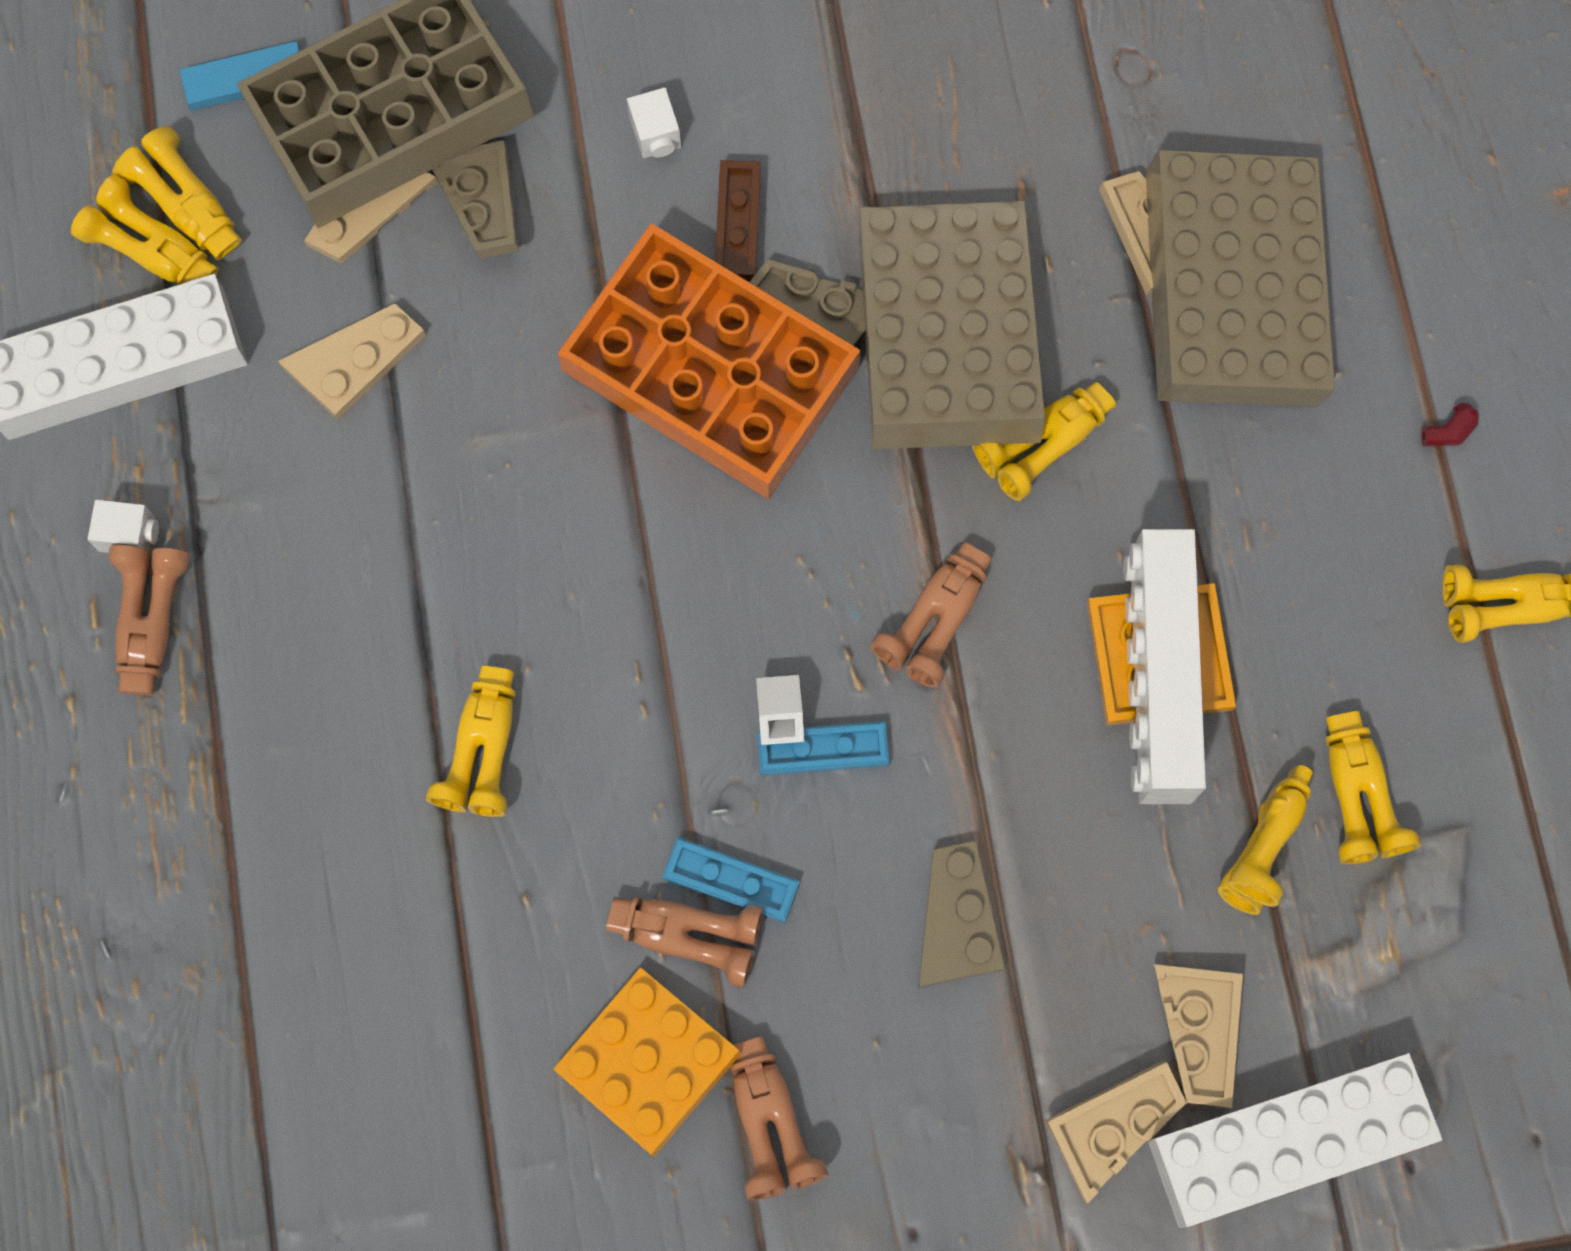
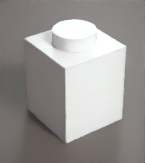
[627,87,681,158]
[87,500,159,553]
[756,675,804,745]

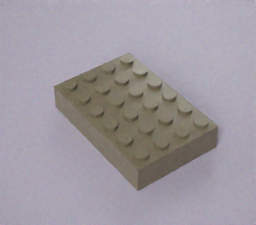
[236,0,534,228]
[1146,150,1335,407]
[859,201,1045,449]

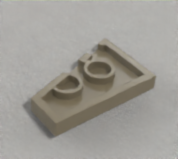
[432,140,519,259]
[749,259,865,347]
[918,841,1005,988]

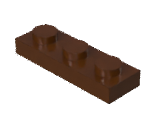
[715,160,761,281]

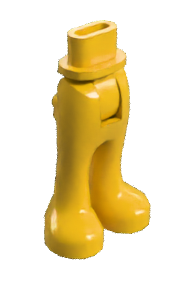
[112,126,242,260]
[71,174,219,285]
[972,382,1116,502]
[1442,564,1571,643]
[425,666,516,817]
[1325,711,1421,865]
[1217,765,1313,915]

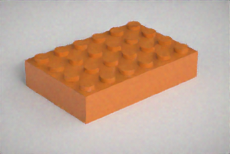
[557,223,860,500]

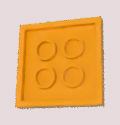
[1087,583,1236,726]
[553,967,742,1157]

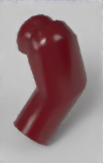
[1421,402,1479,447]

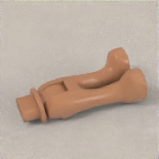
[869,543,992,688]
[108,545,191,696]
[606,896,764,989]
[730,1037,829,1201]

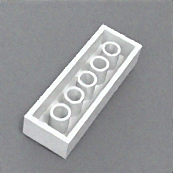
[0,274,248,440]
[1124,529,1206,804]
[1148,1053,1443,1228]

